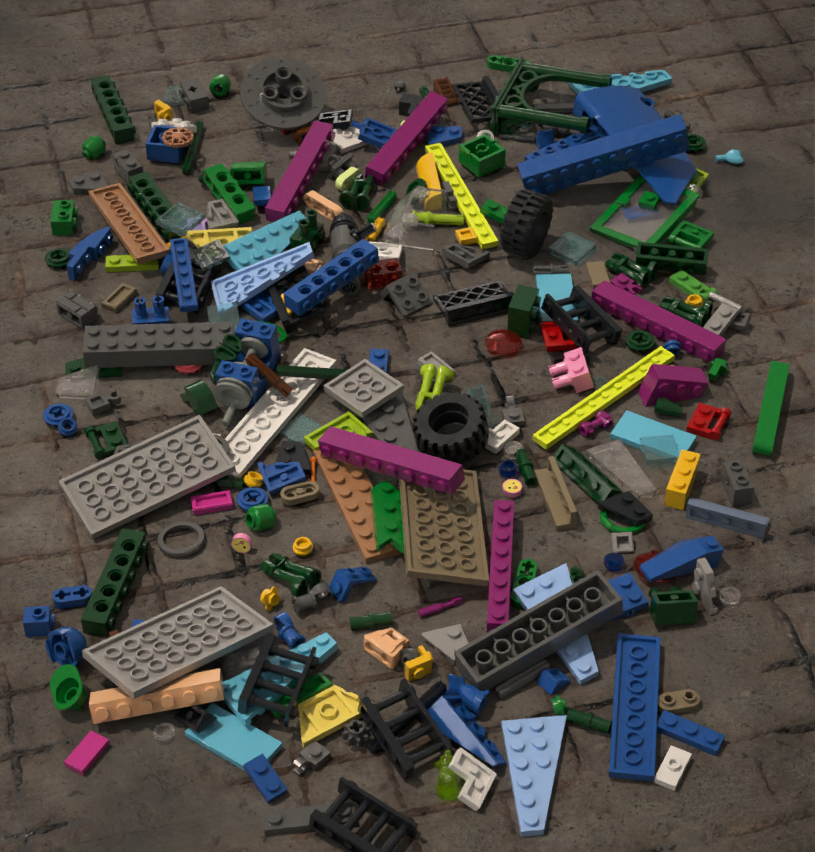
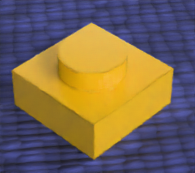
[455,227,477,246]

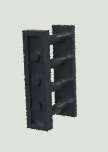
[155,255,221,314]
[541,285,623,353]
[237,633,319,727]
[357,678,452,781]
[309,777,418,852]

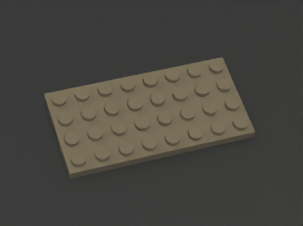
[399,469,489,586]

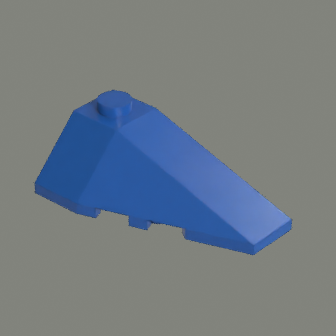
[639,536,724,582]
[427,695,506,767]

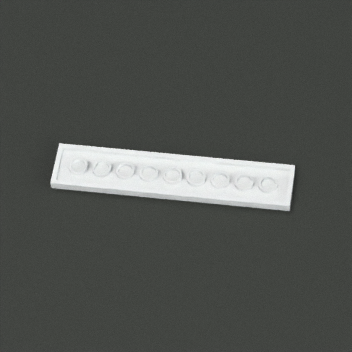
[220,348,336,479]

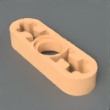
[303,190,344,221]

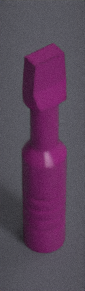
[417,597,463,618]

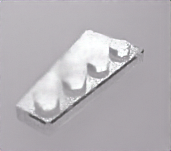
[585,439,657,501]

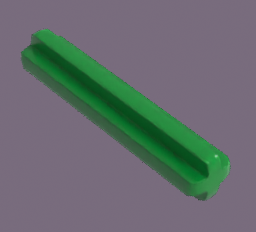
[367,190,397,223]

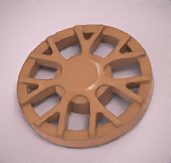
[162,127,194,148]

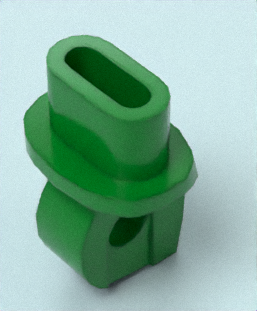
[708,358,728,382]

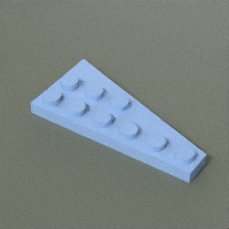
[211,242,315,317]
[513,563,599,685]
[501,715,567,837]

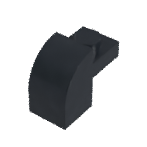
[399,93,423,118]

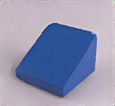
[536,129,555,149]
[537,668,570,695]

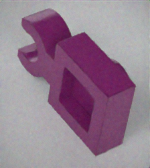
[610,273,642,295]

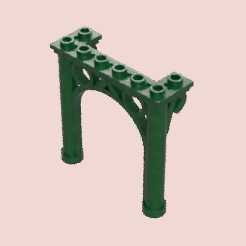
[489,57,612,136]

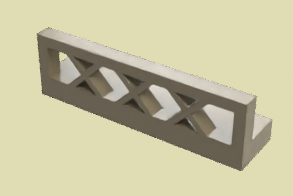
[534,456,577,532]

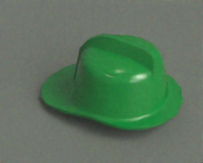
[50,664,87,711]

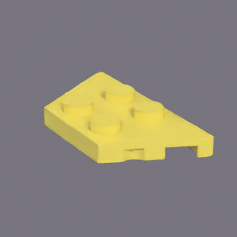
[186,227,252,261]
[298,685,362,748]

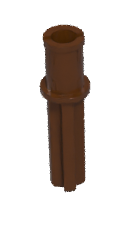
[245,353,293,398]

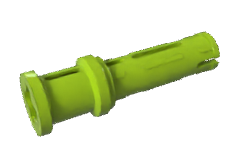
[412,210,464,226]

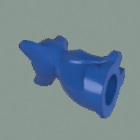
[444,674,490,716]

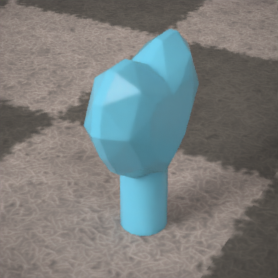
[715,149,744,165]

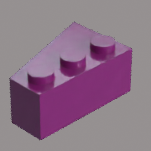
[638,364,709,407]

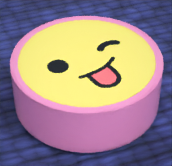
[502,479,522,498]
[231,533,253,553]

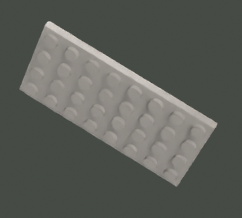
[59,415,236,539]
[82,586,273,699]

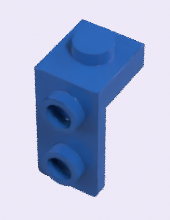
[329,566,377,602]

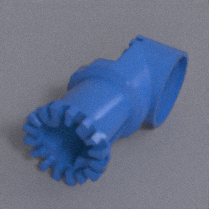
[273,612,306,650]

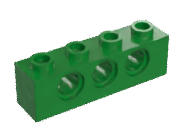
[204,163,256,225]

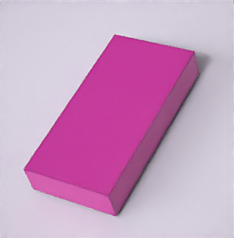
[191,490,233,515]
[64,731,110,775]

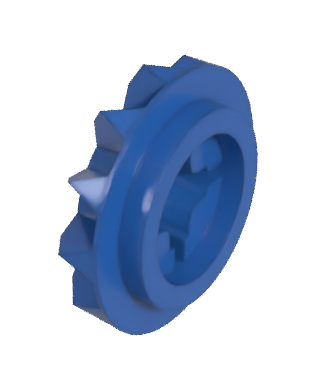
[43,403,74,427]
[237,487,269,512]

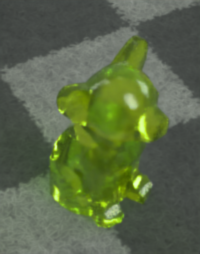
[433,750,459,801]

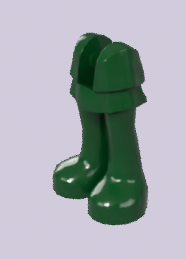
[339,174,375,211]
[605,253,660,288]
[659,297,713,327]
[210,334,242,384]
[260,553,322,597]

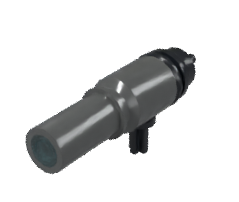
[329,212,377,296]

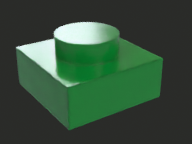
[638,191,661,210]

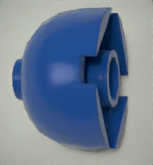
[45,626,87,668]

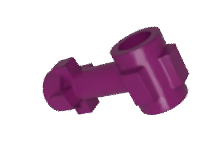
[579,410,614,436]

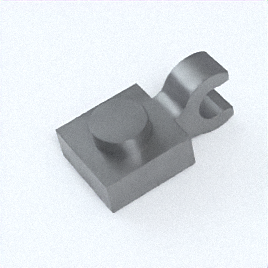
[502,396,525,427]
[293,740,331,776]

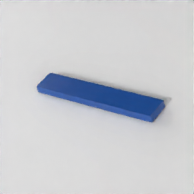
[170,238,198,312]

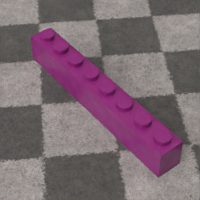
[365,91,448,186]
[265,120,335,222]
[591,280,726,363]
[318,426,465,495]
[487,500,514,633]

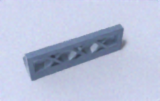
[685,497,770,539]

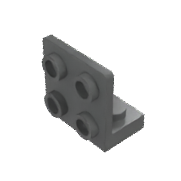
[380,272,432,317]

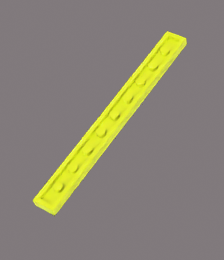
[425,143,498,249]
[532,346,675,450]

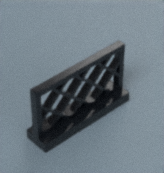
[452,76,499,124]
[267,265,325,334]
[433,280,514,326]

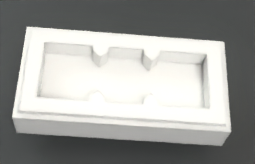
[654,745,692,791]

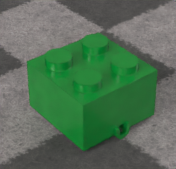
[459,134,506,177]

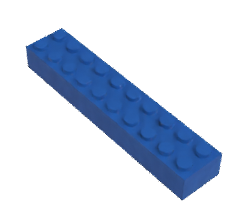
[517,114,690,195]

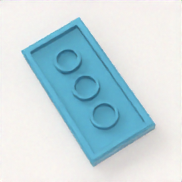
[535,274,578,323]
[610,410,697,463]
[185,703,283,771]

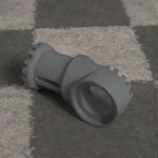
[291,582,333,615]

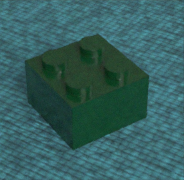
[507,284,541,339]

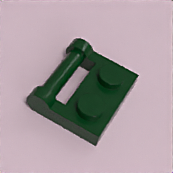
[84,421,128,459]

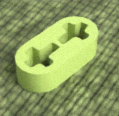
[335,167,362,191]

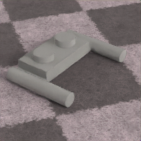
[703,291,743,336]

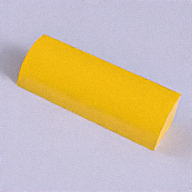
[416,153,442,211]

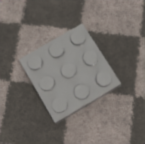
[324,359,404,418]

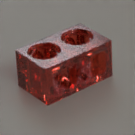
[364,258,403,289]

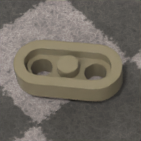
[280,481,319,505]
[657,689,700,715]

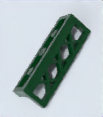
[554,444,623,502]

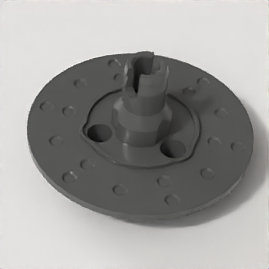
[240,58,326,130]

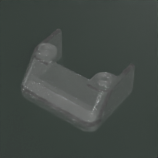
[384,186,447,250]

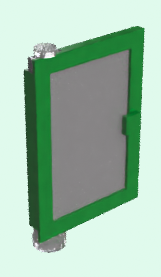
[590,175,703,253]

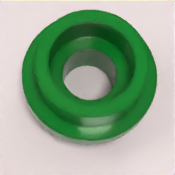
[551,695,568,716]

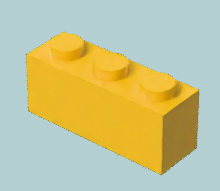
[664,449,701,510]

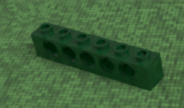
[90,75,136,145]
[127,171,188,242]
[81,528,149,637]

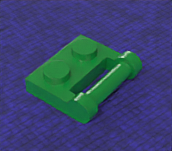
[668,220,714,248]

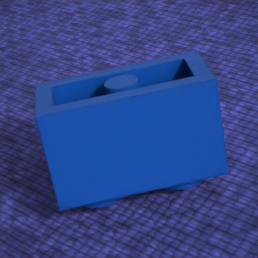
[132,295,170,325]

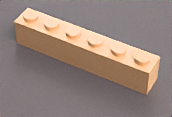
[89,668,224,724]

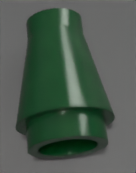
[654,397,683,417]

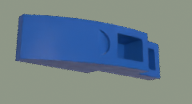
[67,227,113,281]

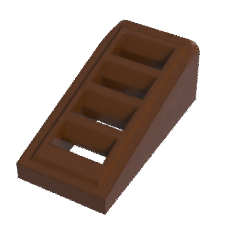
[433,77,459,106]

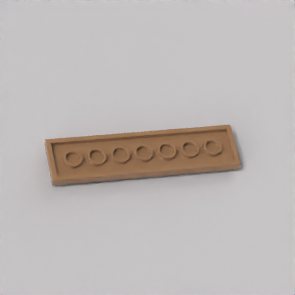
[88,183,170,264]
[313,449,402,564]

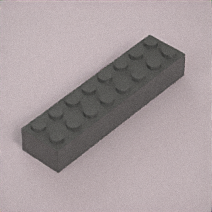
[83,322,235,368]
[454,570,623,691]

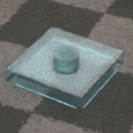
[156,202,205,237]
[548,231,596,266]

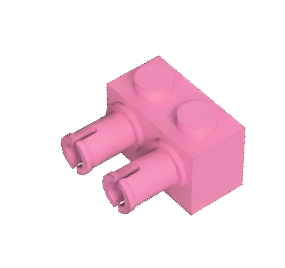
[548,347,594,393]

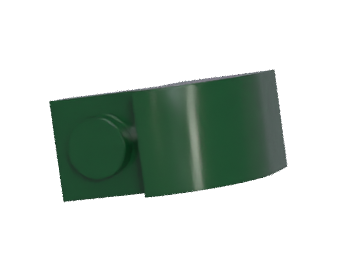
[180,380,218,415]

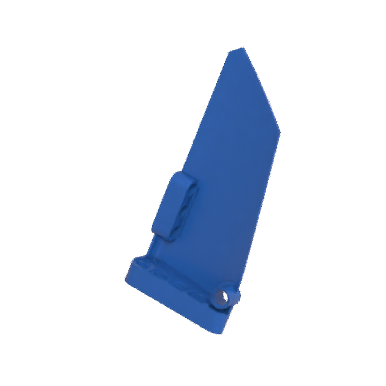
[573,86,697,205]

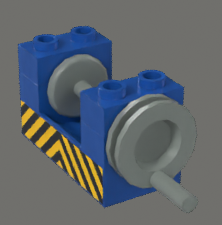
[214,318,281,426]

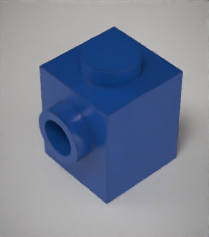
[23,606,56,637]

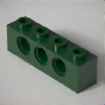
[636,242,709,275]

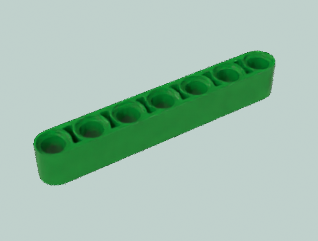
[752,360,790,456]

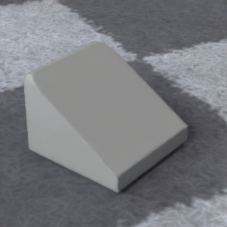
[610,532,634,554]

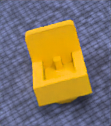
[154,100,172,121]
[405,645,433,682]

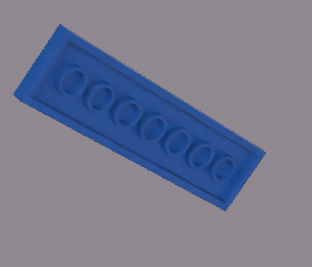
[609,633,661,782]

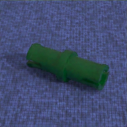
[515,448,537,486]
[349,611,393,630]
[566,708,612,734]

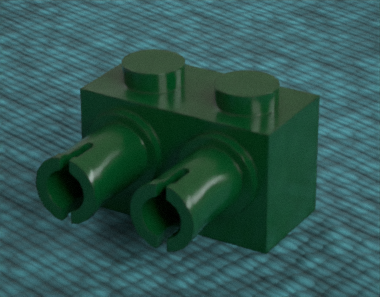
[289,209,325,251]
[649,586,698,626]

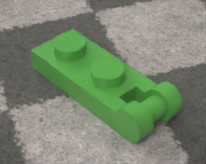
[669,269,718,303]

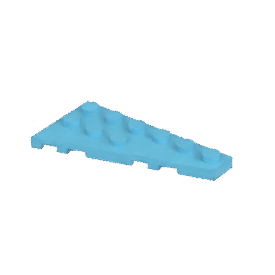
[567,70,673,95]
[223,211,306,271]
[223,632,338,727]

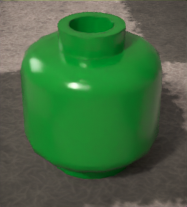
[209,74,231,97]
[82,136,106,160]
[245,504,277,532]

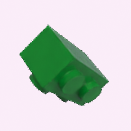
[230,161,267,186]
[50,200,78,235]

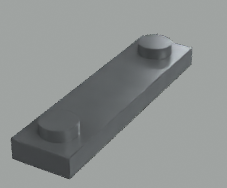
[262,801,355,835]

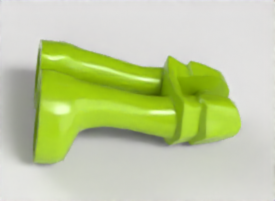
[415,364,455,412]

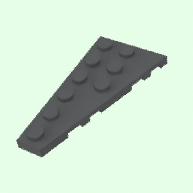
[351,393,419,452]

